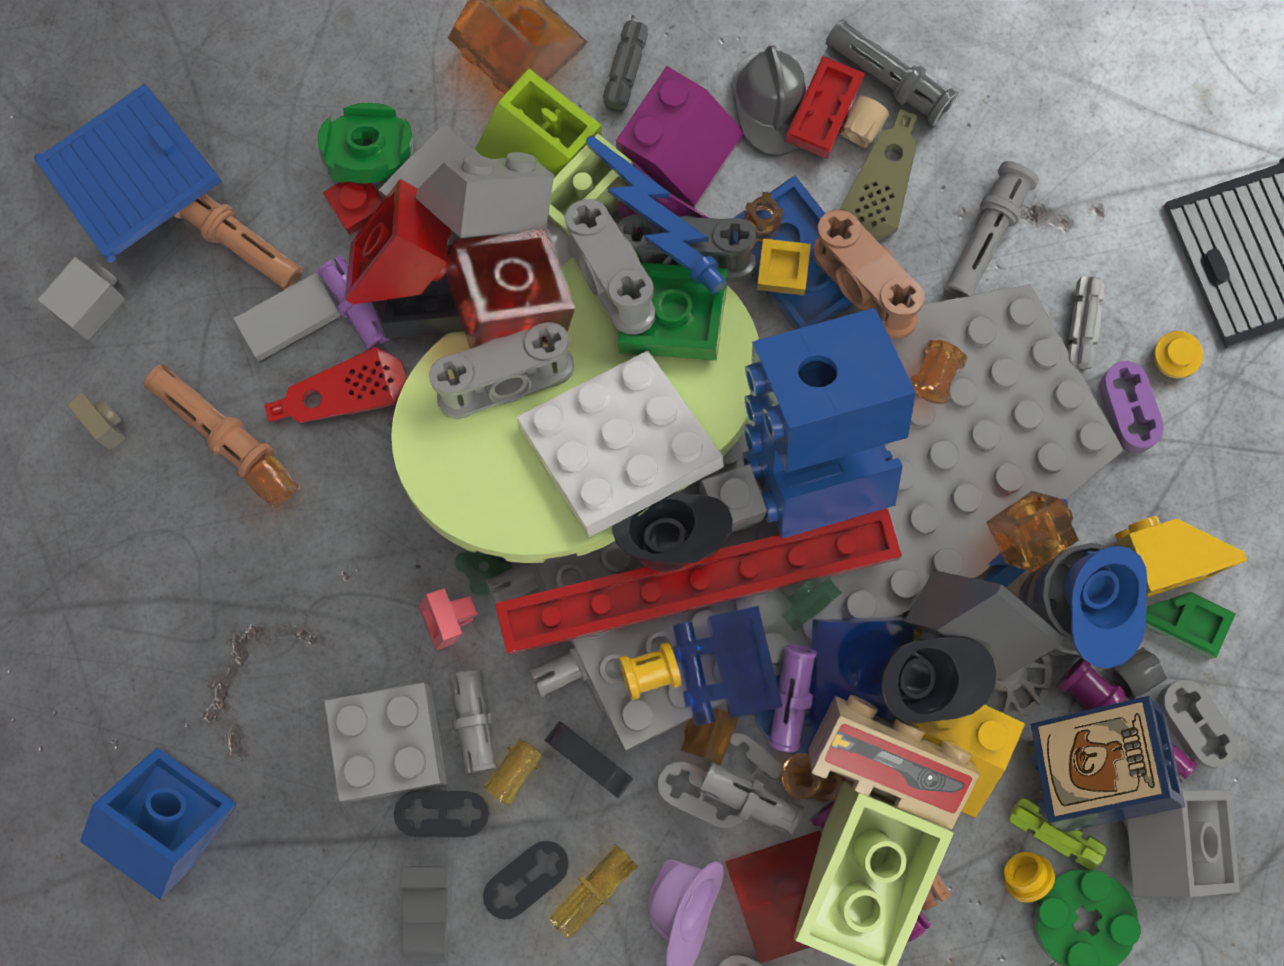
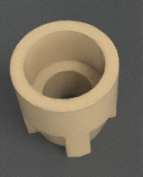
[840,96,889,148]

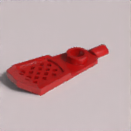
[264,347,408,423]

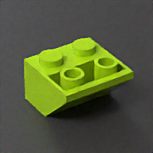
[475,69,602,179]

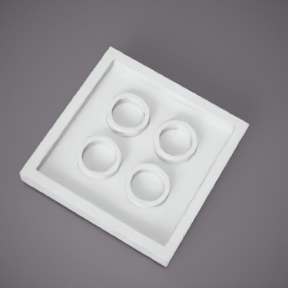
[517,350,724,538]

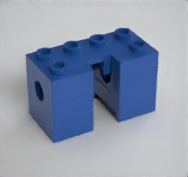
[743,308,916,539]

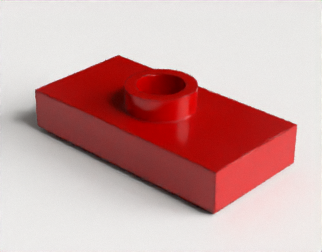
[785,56,865,159]

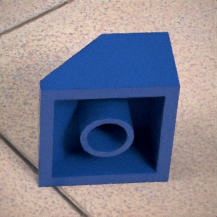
[80,747,236,900]

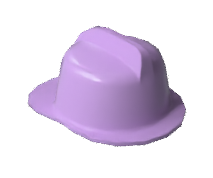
[648,859,724,966]

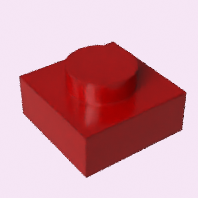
[322,181,383,236]

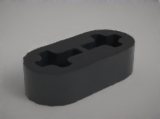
[544,721,634,799]
[394,791,491,837]
[483,841,570,920]

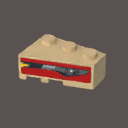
[808,695,980,830]

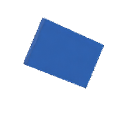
[733,175,855,330]

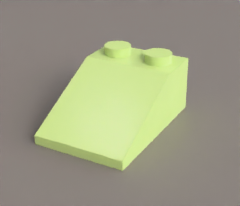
[794,781,954,966]

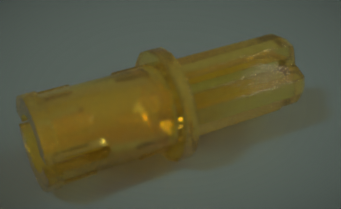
[549,844,639,938]

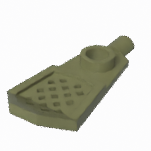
[840,109,918,241]

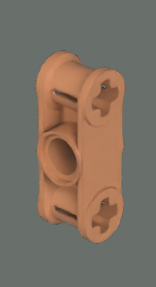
[813,210,925,339]

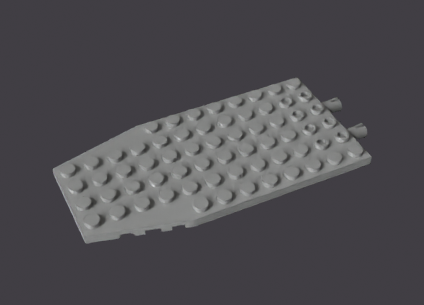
[485,284,1124,752]

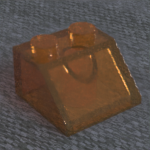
[448,0,587,94]

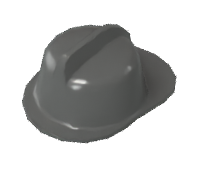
[733,45,806,155]

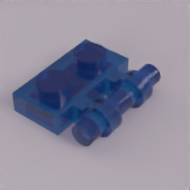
[672,606,782,727]

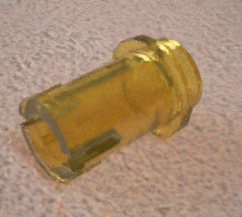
[484,738,544,806]

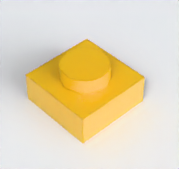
[757,239,811,295]

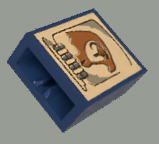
[1028,696,1186,832]

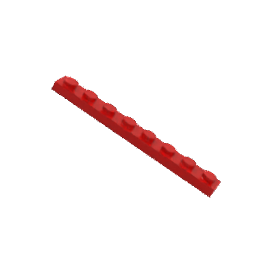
[495,508,902,656]

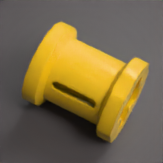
[618,642,682,701]

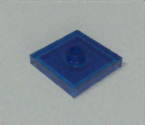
[810,617,914,723]

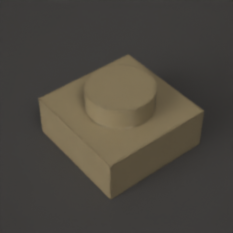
[67,392,126,450]

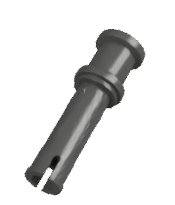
[825,19,959,127]

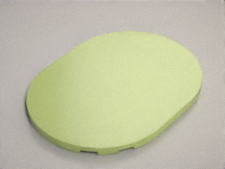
[391,252,759,563]

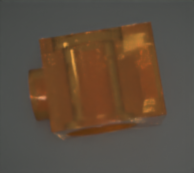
[986,491,1079,572]

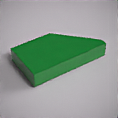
[1145,592,1236,659]

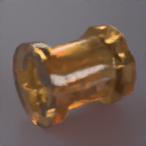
[910,340,968,404]
[782,753,846,802]

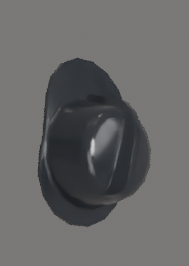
[612,493,733,572]
[876,636,997,723]

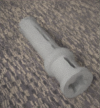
[944,161,1039,298]

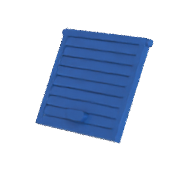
[34,84,222,263]

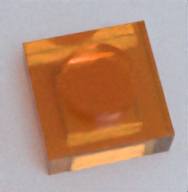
[681,708,739,765]

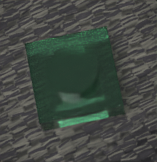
[782,577,842,632]

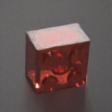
[446,228,575,349]

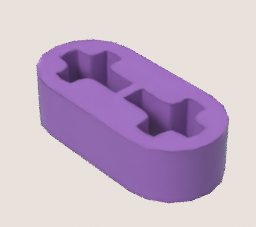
[1100,361,1164,453]

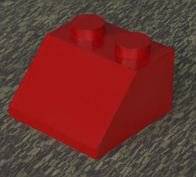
[345,179,451,305]

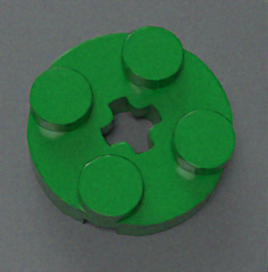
[318,103,414,183]
[1033,869,1141,966]

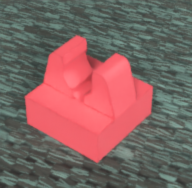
[419,588,478,651]

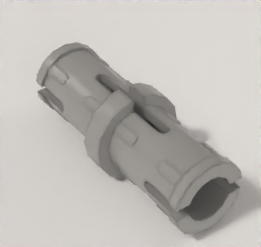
[449,670,496,774]
[698,762,804,837]

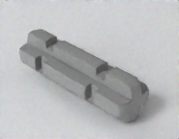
[1067,277,1105,369]

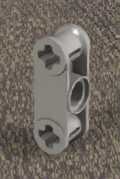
[565,199,655,335]
[429,322,574,419]

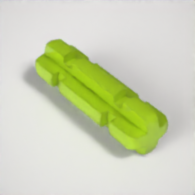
[1009,797,1107,870]

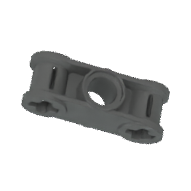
[617,214,756,282]

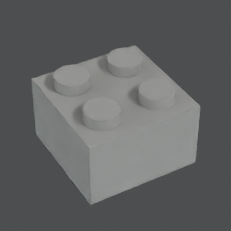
[324,682,447,803]

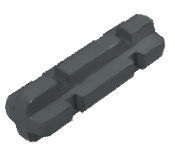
[603,20,648,110]

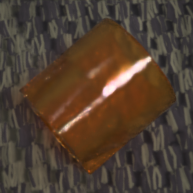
[744,192,783,241]
[245,455,299,508]

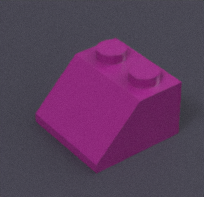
[615,66,744,208]

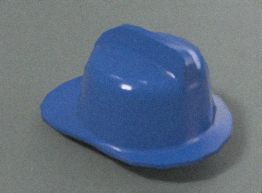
[1063,545,1147,668]

